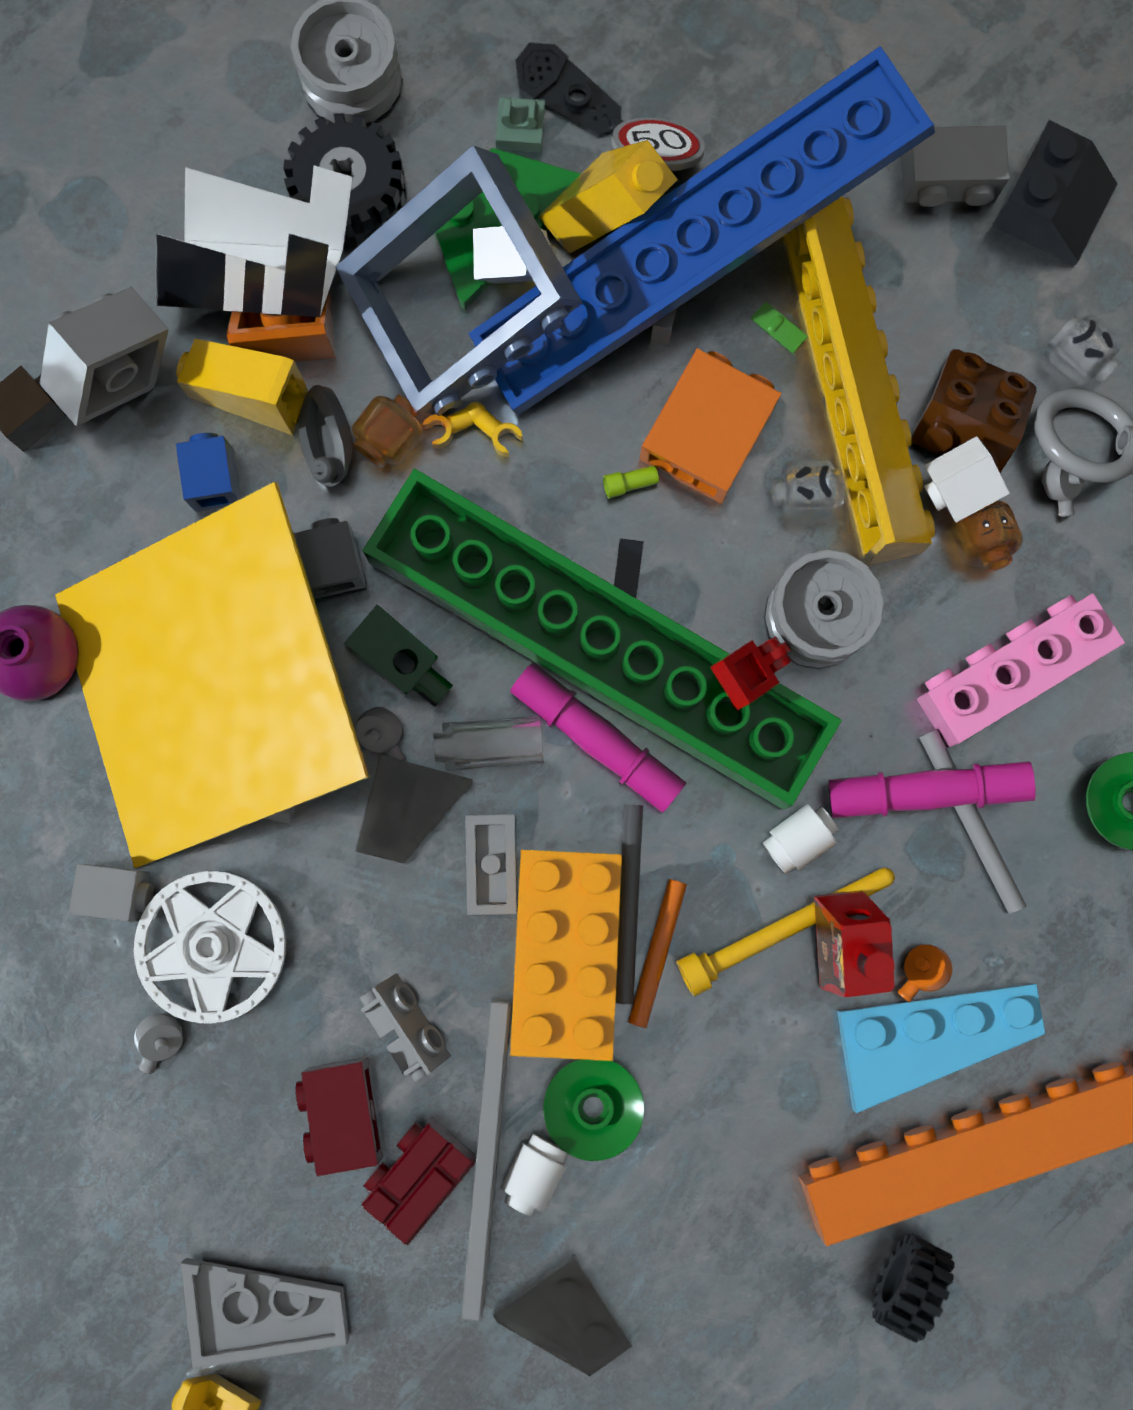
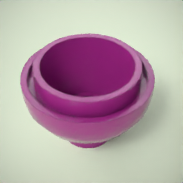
[0,605,78,702]

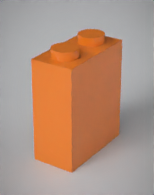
[639,348,782,504]

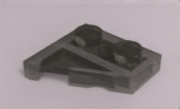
[354,755,473,863]
[493,1254,632,1376]

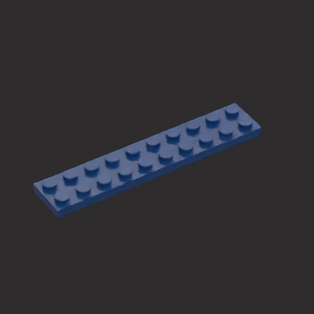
[468,46,935,415]

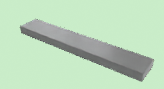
[461,999,512,1321]

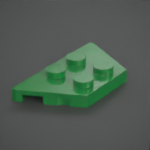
[434,148,581,310]

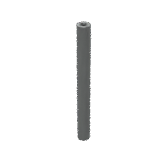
[615,805,643,1004]

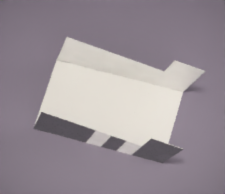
[156,166,353,317]

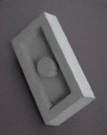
[465,814,517,915]

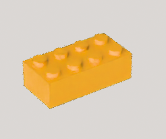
[510,850,622,1061]

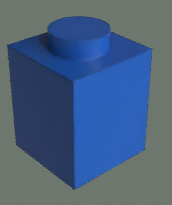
[175,433,241,512]

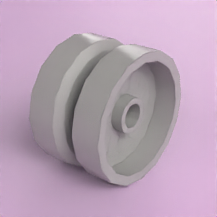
[290,0,402,123]
[765,550,884,668]

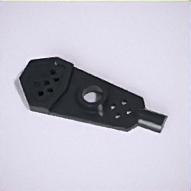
[515,43,624,137]

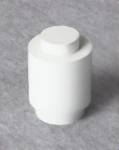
[762,804,839,874]
[500,1134,568,1216]

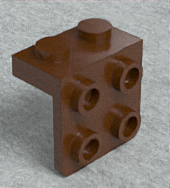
[911,349,1037,473]

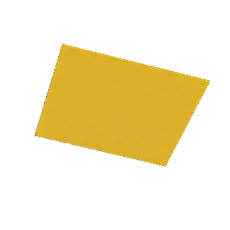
[55,482,369,869]

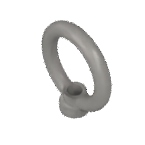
[1034,388,1133,483]

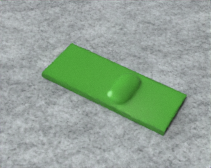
[750,301,808,354]

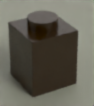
[0,366,67,451]

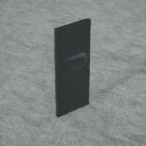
[614,538,644,598]

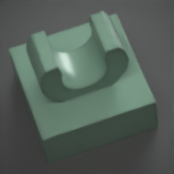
[495,97,545,153]

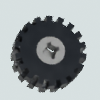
[283,113,407,246]

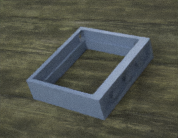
[335,145,582,416]

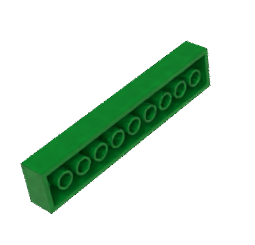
[362,468,842,810]

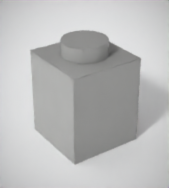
[68,864,154,922]

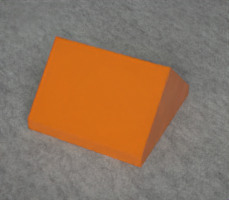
[227,290,336,362]

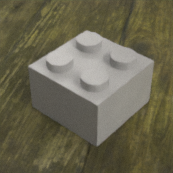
[40,286,169,426]

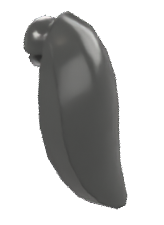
[298,385,353,487]

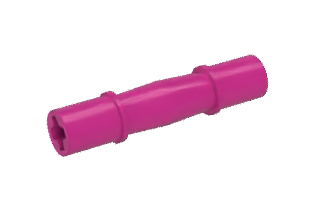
[510,662,687,813]
[828,761,1036,819]

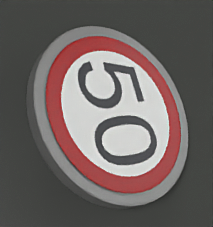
[612,117,705,171]

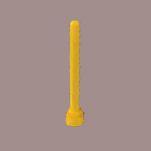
[676,867,895,997]

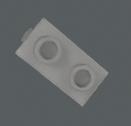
[360,973,451,1082]

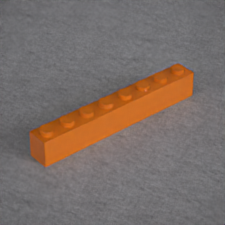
[798,1062,1133,1246]

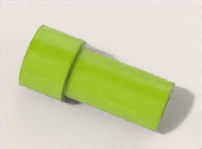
[603,465,659,499]

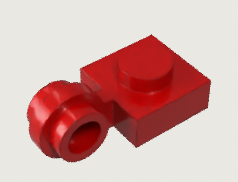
[710,636,792,710]

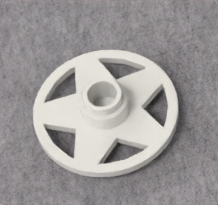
[134,871,286,1024]

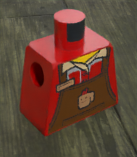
[814,890,895,997]

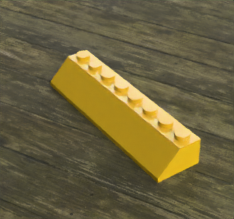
[783,196,935,566]

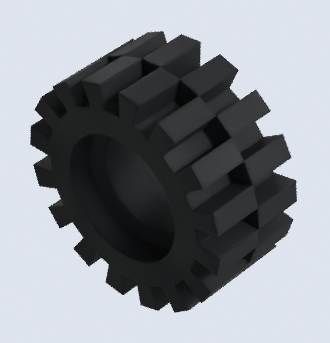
[872,1234,955,1343]

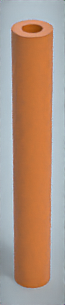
[628,879,687,1028]

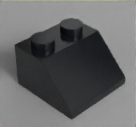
[992,120,1117,265]

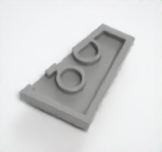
[181,1258,349,1369]

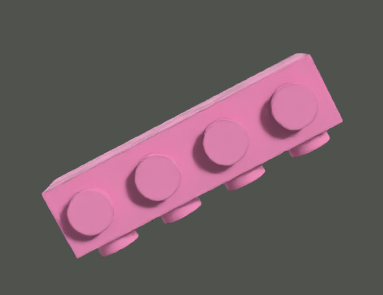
[916,593,1125,748]

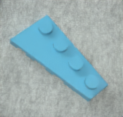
[837,983,1045,1113]

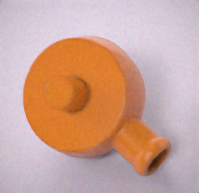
[898,944,953,1002]

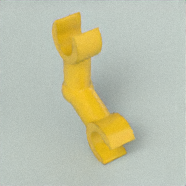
[422,401,523,457]

